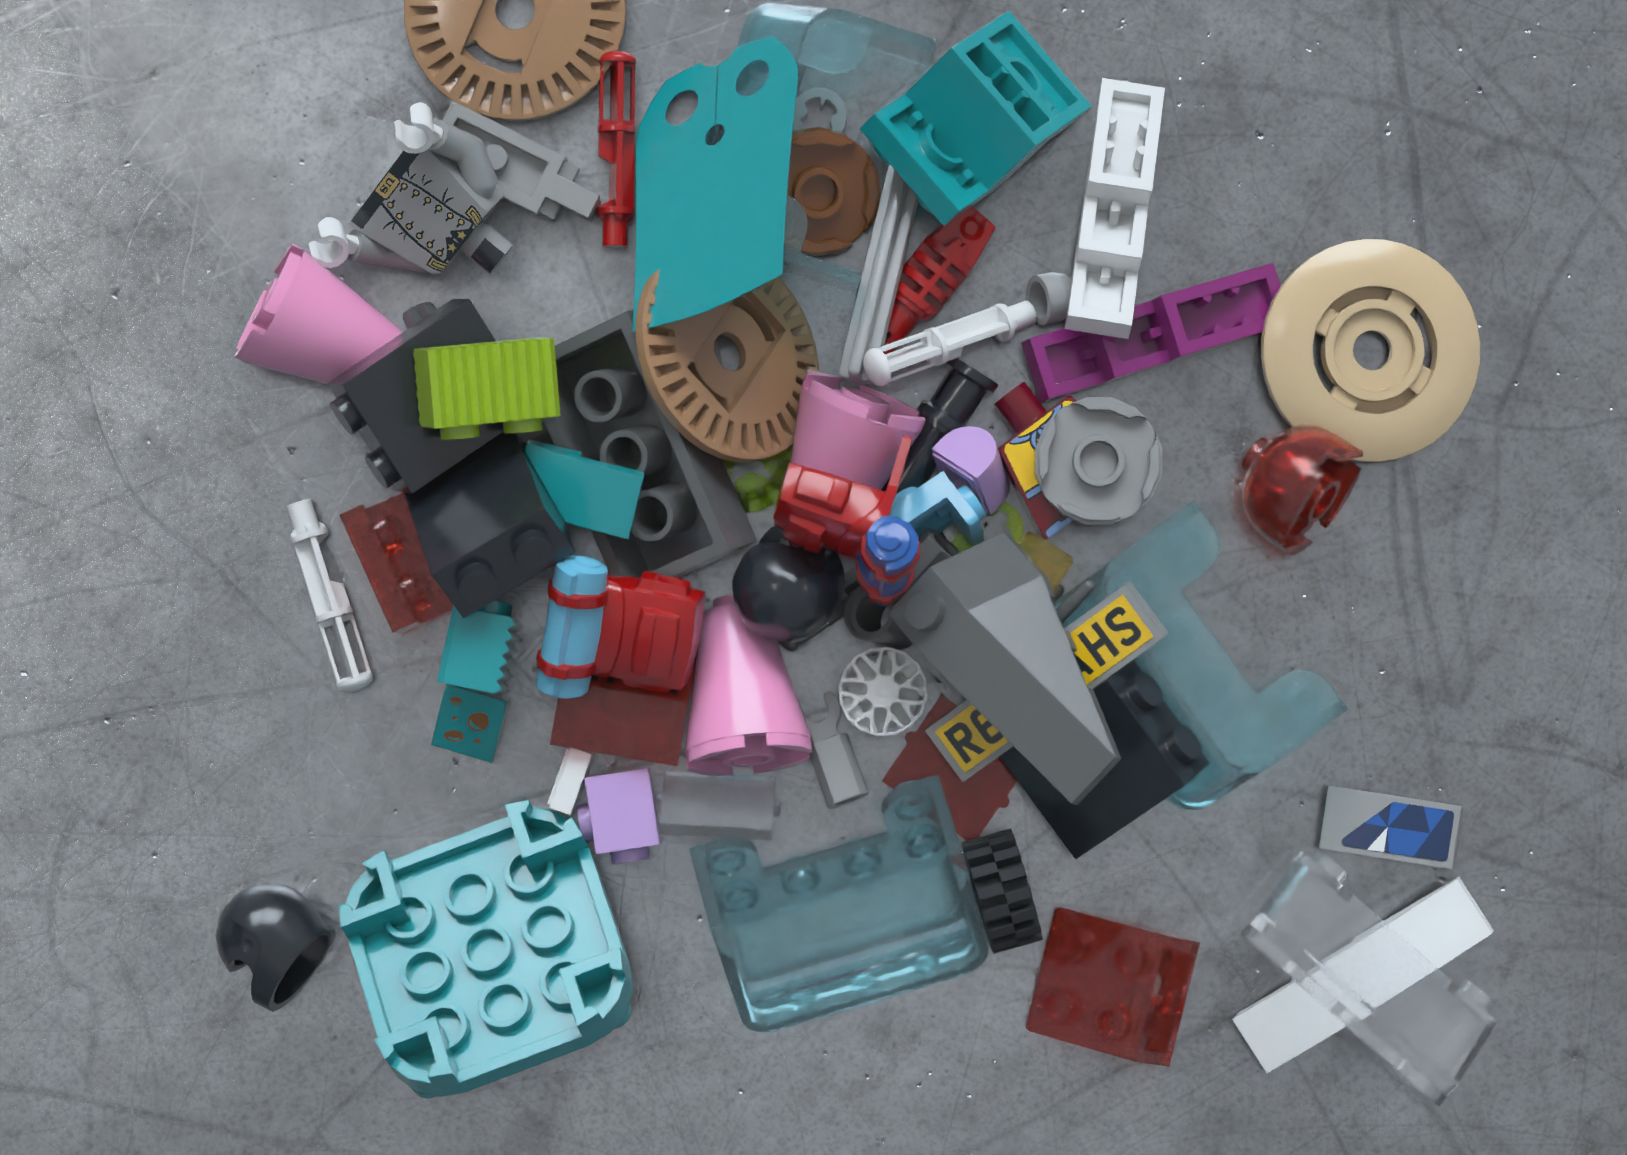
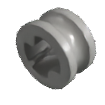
[793,87,847,133]

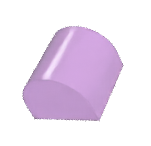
[932,426,1010,515]

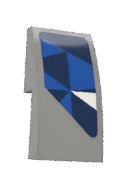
[1319,785,1464,870]

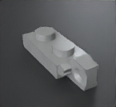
[442,101,603,222]

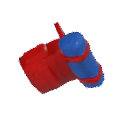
[773,435,920,606]

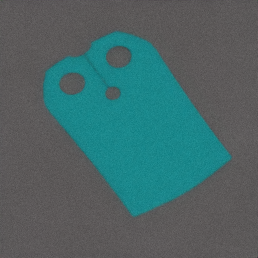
[632,36,798,332]

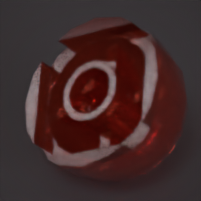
[1242,424,1363,555]

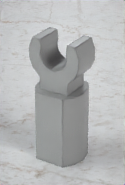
[799,691,869,809]

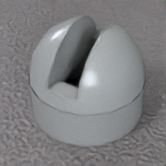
[1027,272,1072,325]

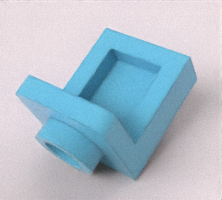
[890,471,986,547]

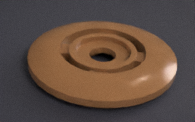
[404,0,626,121]
[636,268,819,462]

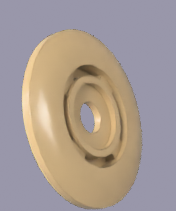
[1261,239,1480,462]

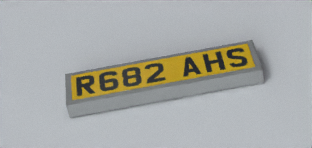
[925,581,1169,782]

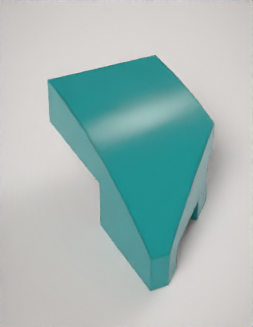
[525,439,644,539]

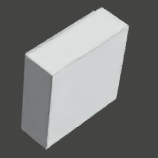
[547,747,594,816]

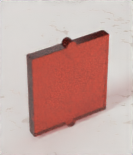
[882,695,1017,841]

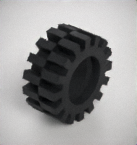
[961,828,1043,954]

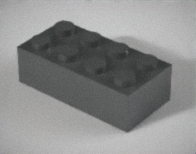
[543,310,758,578]

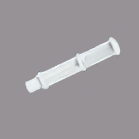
[863,301,1037,386]
[287,499,373,692]

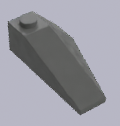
[887,532,1121,805]

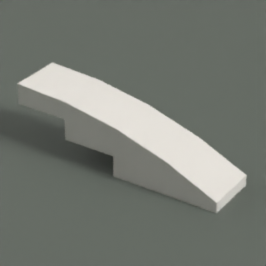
[1065,78,1165,339]
[1232,877,1494,1073]

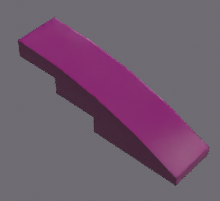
[1021,263,1281,403]

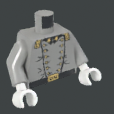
[309,102,514,275]

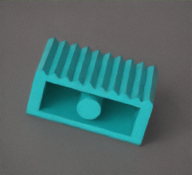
[437,600,524,695]

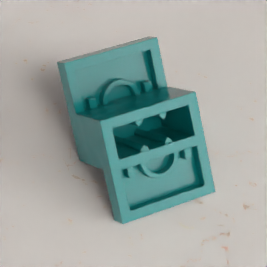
[859,11,1092,226]

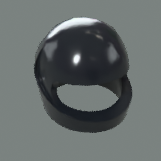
[732,526,845,643]
[215,883,331,1012]

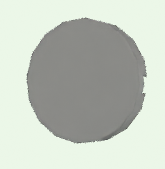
[1034,397,1162,525]

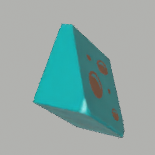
[431,684,511,763]

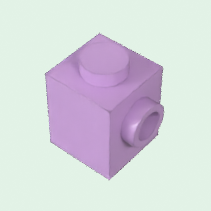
[577,768,662,864]

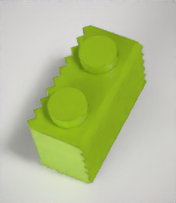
[413,337,561,440]

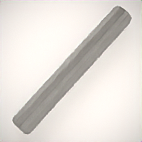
[839,165,918,386]

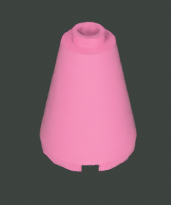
[234,243,403,384]
[789,371,926,548]
[684,594,812,776]

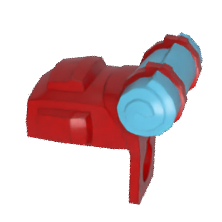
[536,555,705,699]

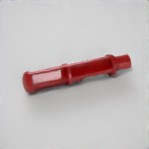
[596,50,636,248]

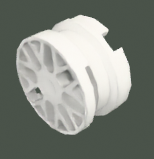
[838,647,928,736]

